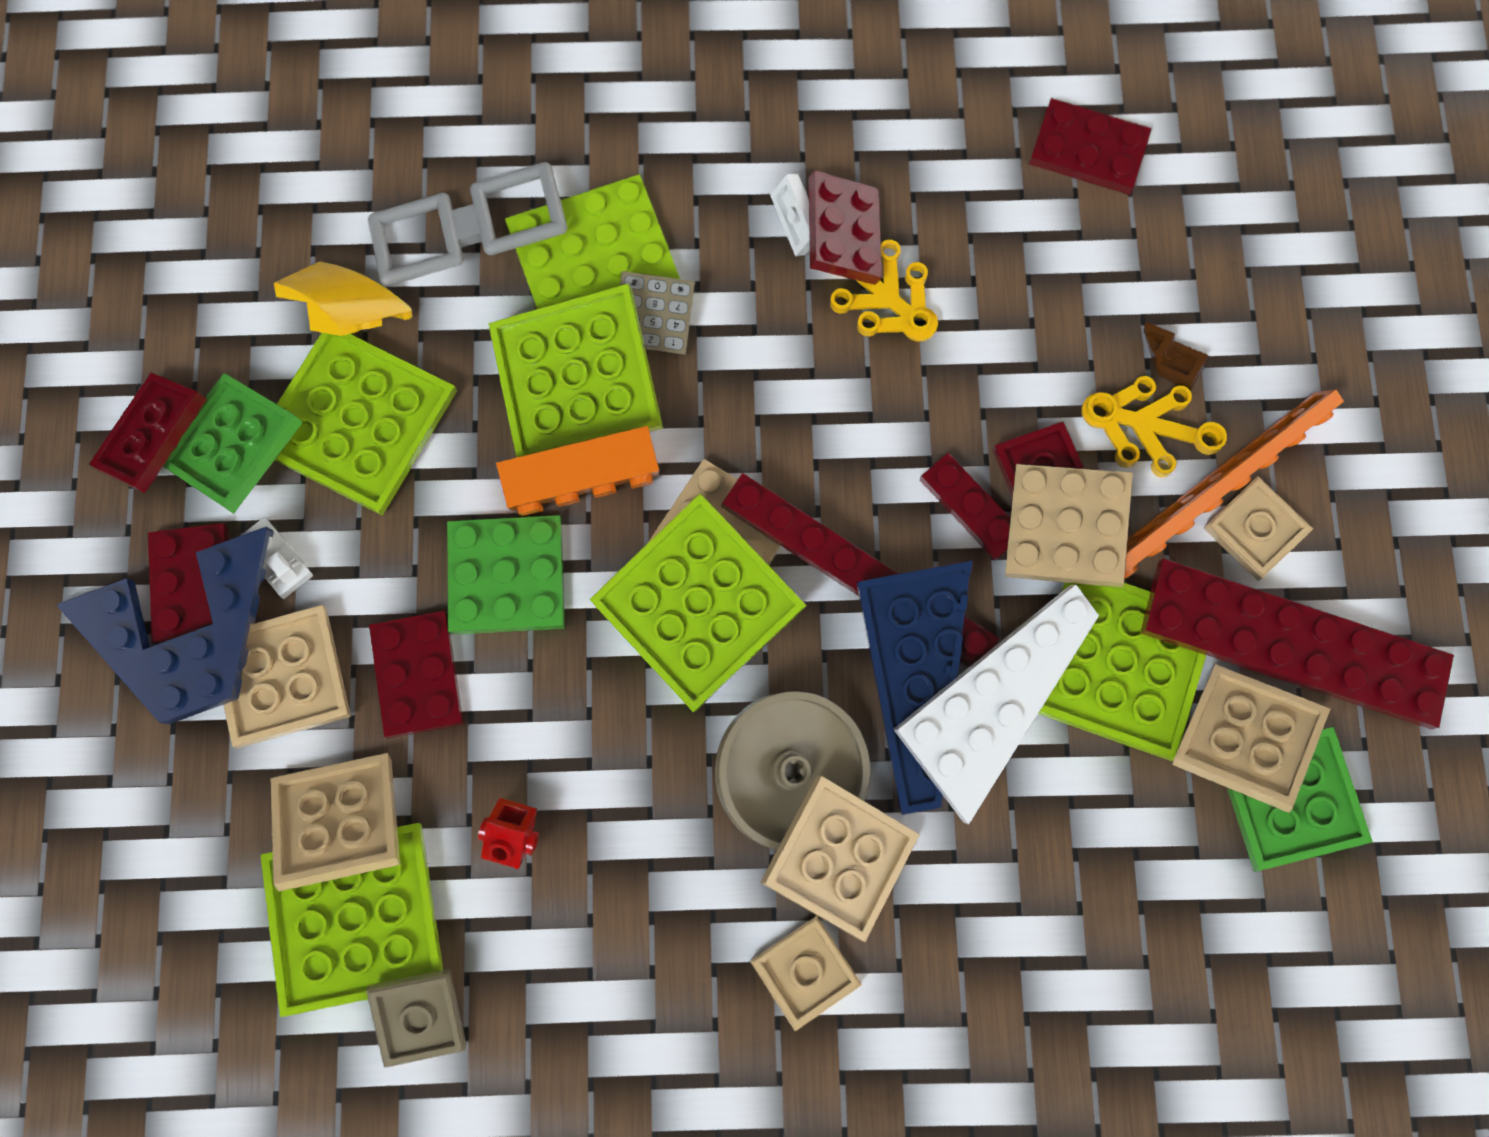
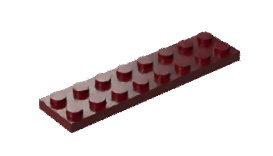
[1140,558,1454,730]

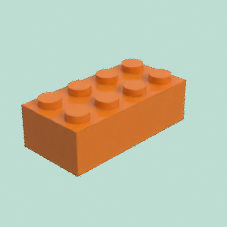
[496,426,659,516]

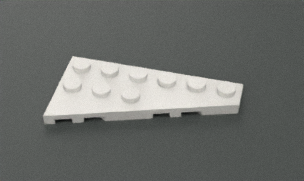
[893,585,1099,825]

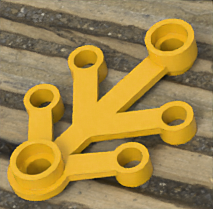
[830,240,938,342]
[1081,376,1227,478]

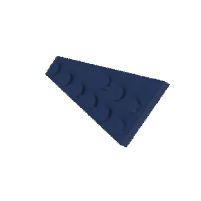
[856,561,973,815]

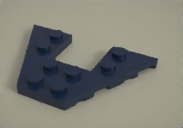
[58,527,274,725]

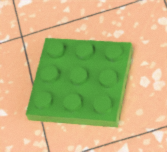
[163,373,303,514]
[447,515,565,635]
[1227,727,1373,872]

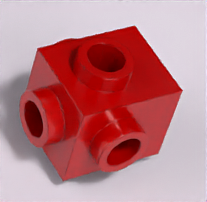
[478,797,539,869]

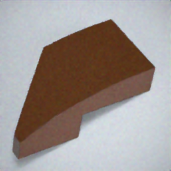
[1144,322,1208,391]

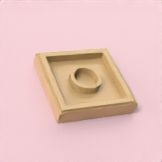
[1204,476,1313,581]
[750,916,862,1031]

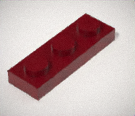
[919,453,1011,561]

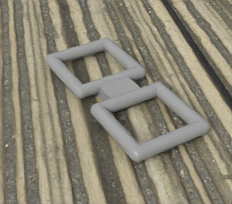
[368,162,567,286]

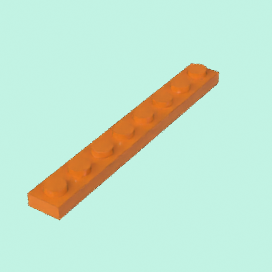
[1124,389,1344,579]

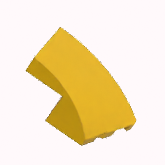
[274,261,412,336]

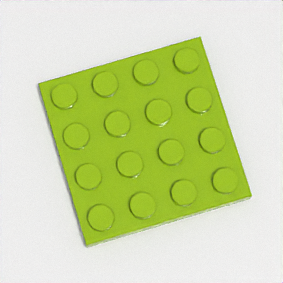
[505,174,680,309]
[488,284,663,458]
[274,333,457,516]
[589,493,807,712]
[1038,582,1206,761]
[260,823,443,1017]

